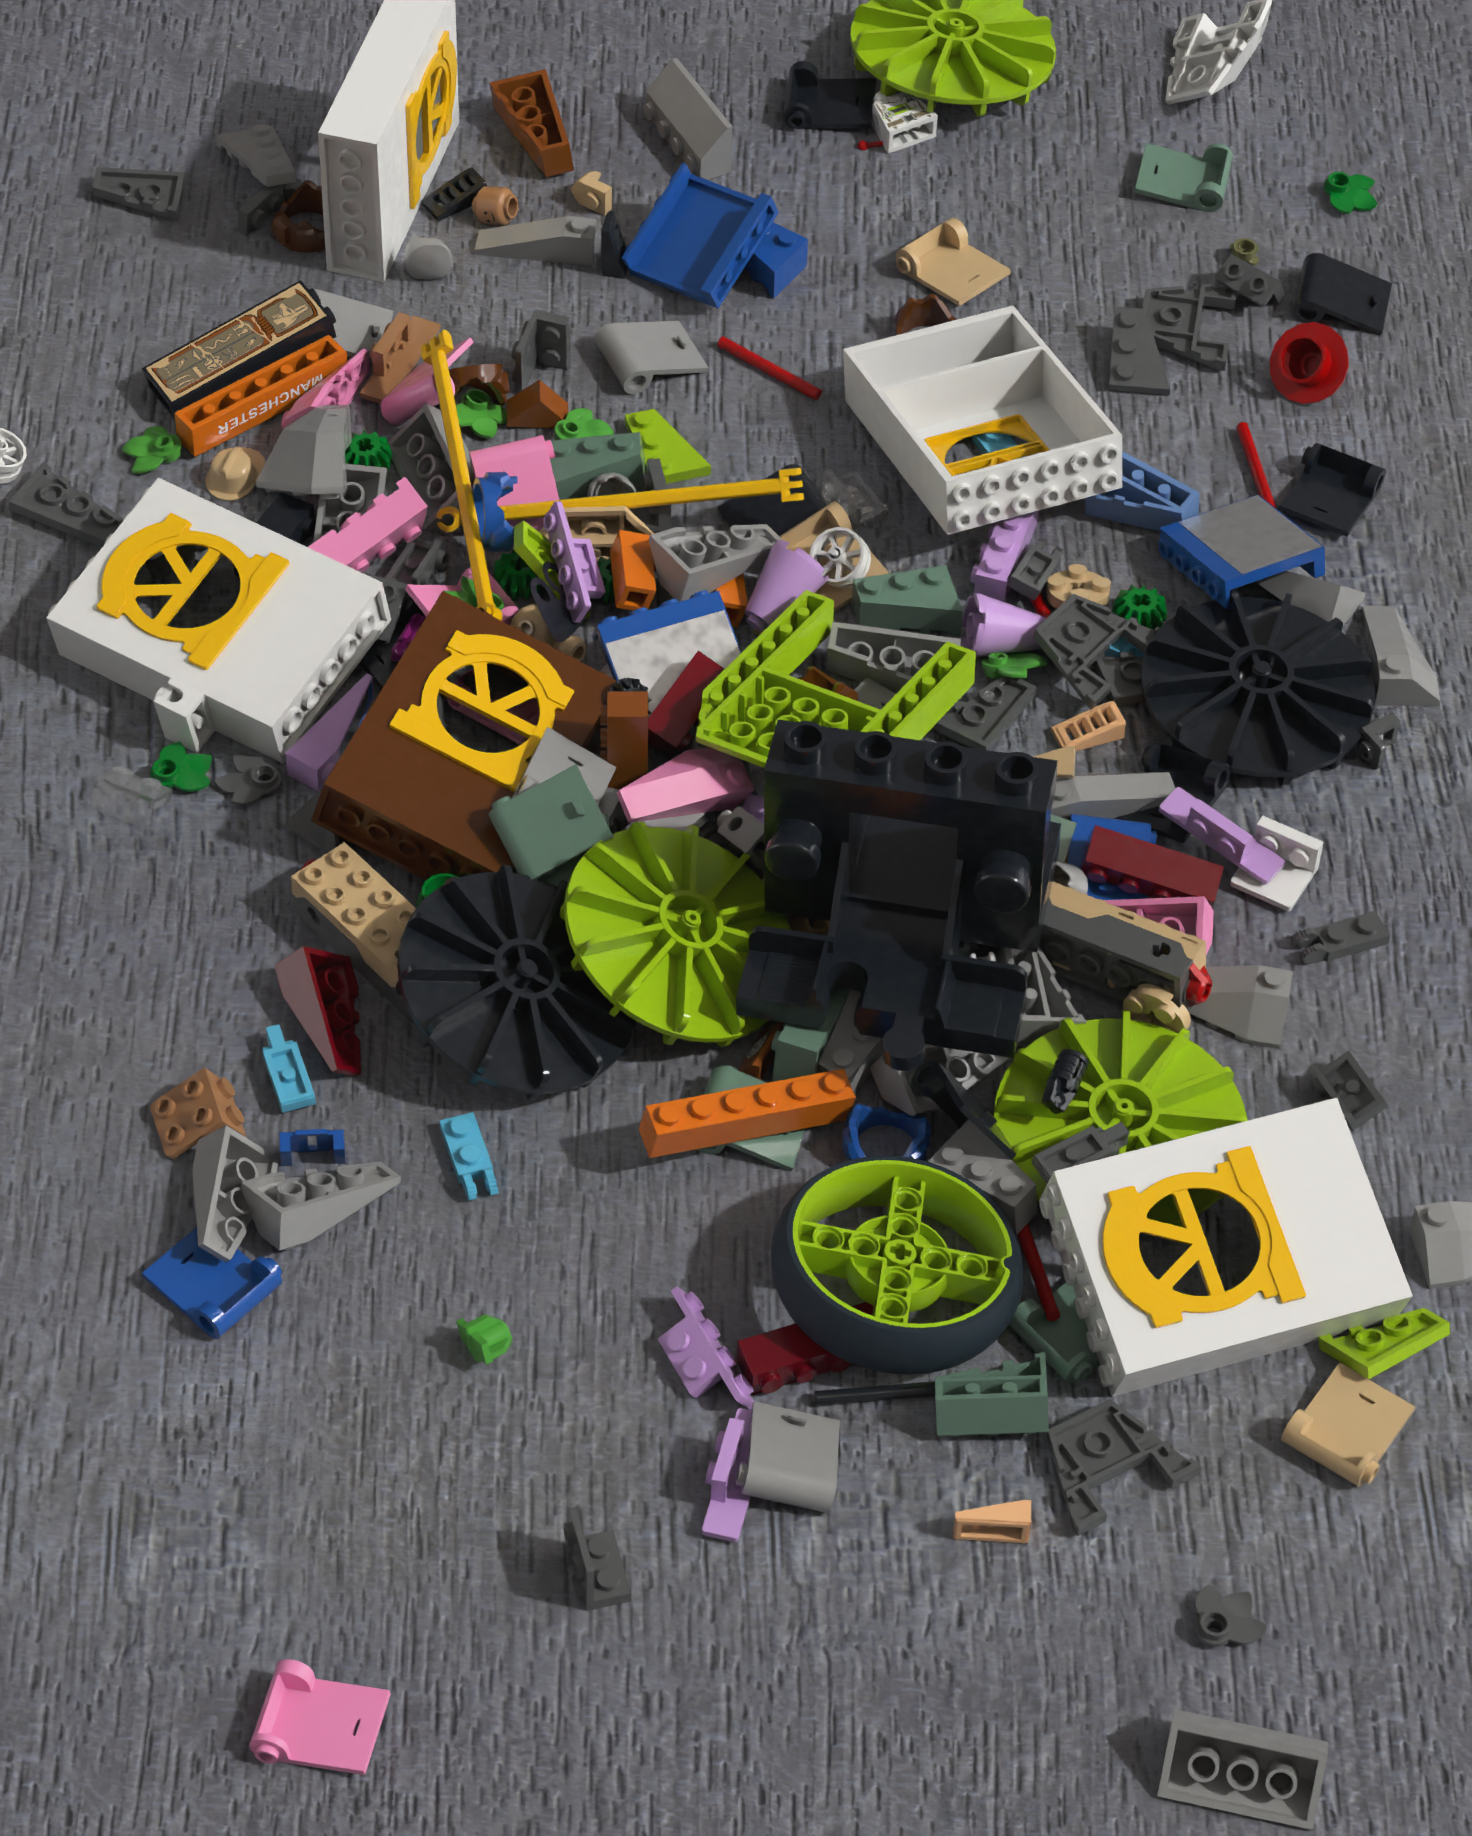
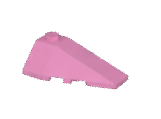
[281,348,370,429]
[616,748,754,823]
[1104,896,1214,955]

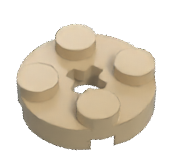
[1046,564,1111,609]
[1123,983,1191,1033]

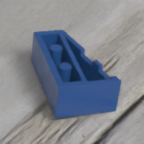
[744,222,808,299]

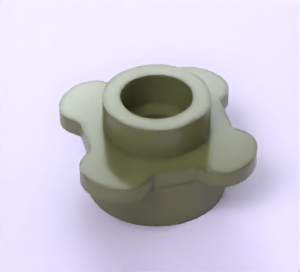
[1229,238,1259,266]

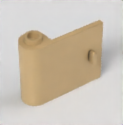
[896,218,1011,306]
[779,501,889,612]
[1281,1362,1415,1487]

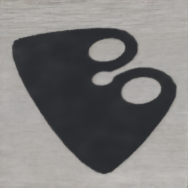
[530,561,592,642]

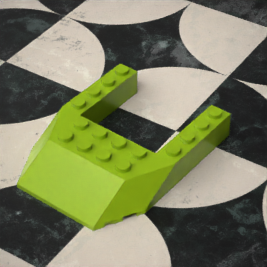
[696,590,976,768]

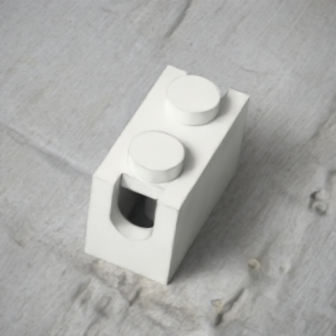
[153,677,215,753]

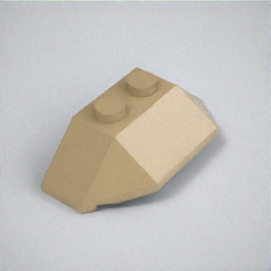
[539,506,654,562]

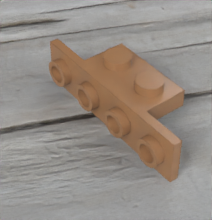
[360,312,441,404]

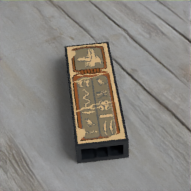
[142,280,337,421]

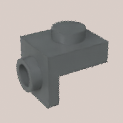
[1357,712,1400,769]

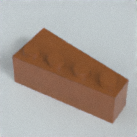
[489,69,574,177]
[601,691,648,789]

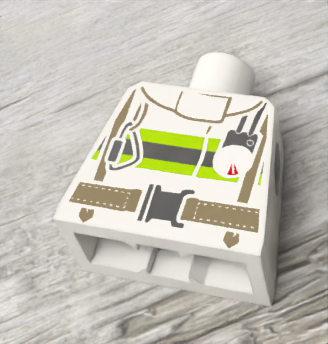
[872,91,938,154]

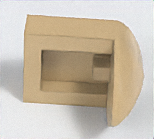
[571,171,612,216]

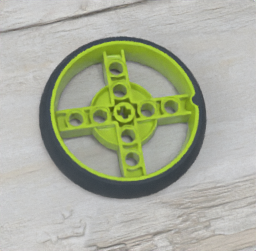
[771,1156,1024,1375]

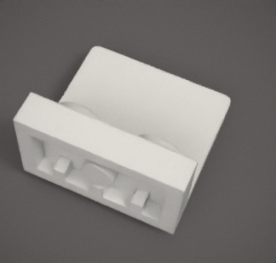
[1230,816,1324,911]

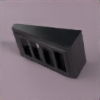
[422,167,487,221]
[601,211,628,279]

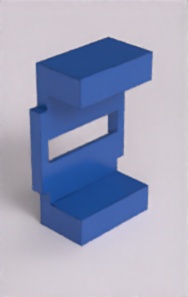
[279,1129,346,1166]

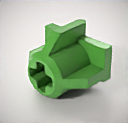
[456,1314,512,1365]

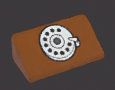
[738,1021,784,1080]

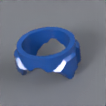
[472,472,518,552]
[842,1104,930,1161]

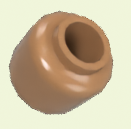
[472,186,518,226]

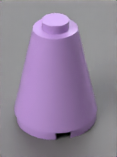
[745,540,828,632]
[960,593,1047,657]

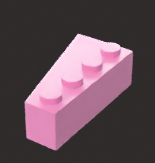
[308,477,428,572]

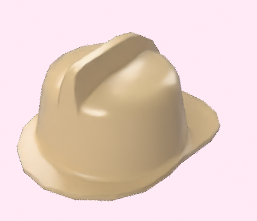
[205,447,266,501]

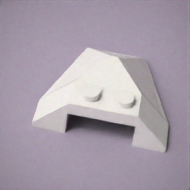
[1165,0,1272,105]

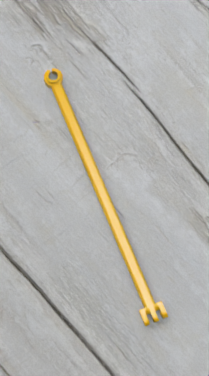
[420,330,502,621]
[436,468,804,532]

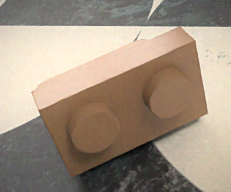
[150,1068,247,1159]

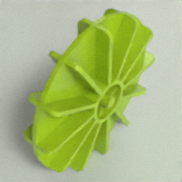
[850,0,1056,116]
[560,821,791,1047]
[994,1010,1248,1227]

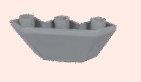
[256,404,352,499]

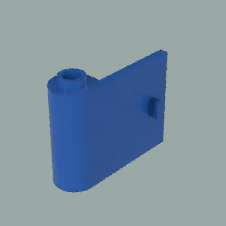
[1067,814,1157,900]
[142,1227,282,1339]

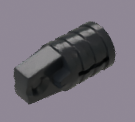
[1041,1049,1089,1114]

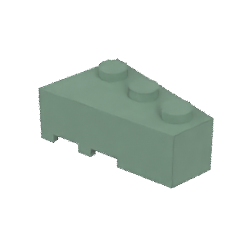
[550,432,645,500]

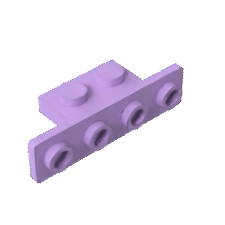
[543,501,605,623]
[1159,787,1285,885]
[658,1286,754,1410]
[702,1408,752,1542]

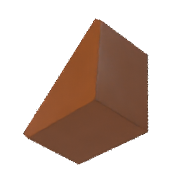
[506,379,568,428]

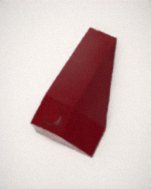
[274,946,361,1077]

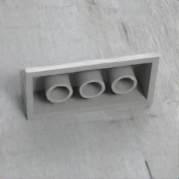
[643,58,732,180]
[388,403,475,531]
[1157,1709,1328,1830]

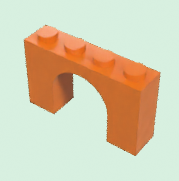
[610,530,748,628]

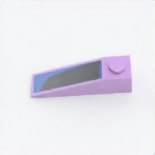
[285,673,374,791]

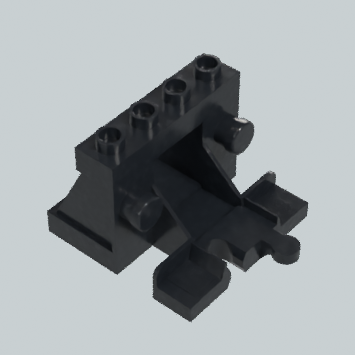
[736,720,1061,1071]

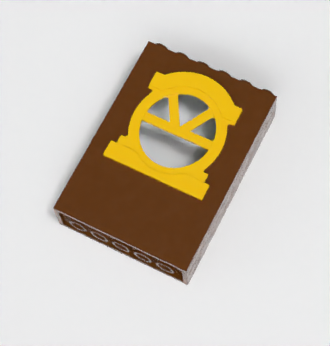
[311,591,617,881]

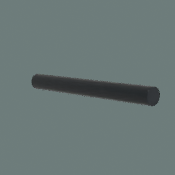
[814,1381,935,1406]

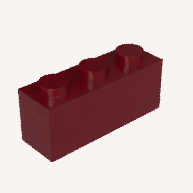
[648,650,724,758]

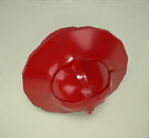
[1269,322,1349,404]

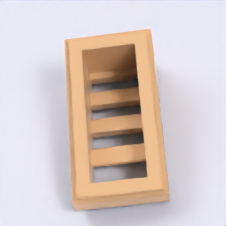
[1051,701,1126,751]
[953,1500,1031,1543]

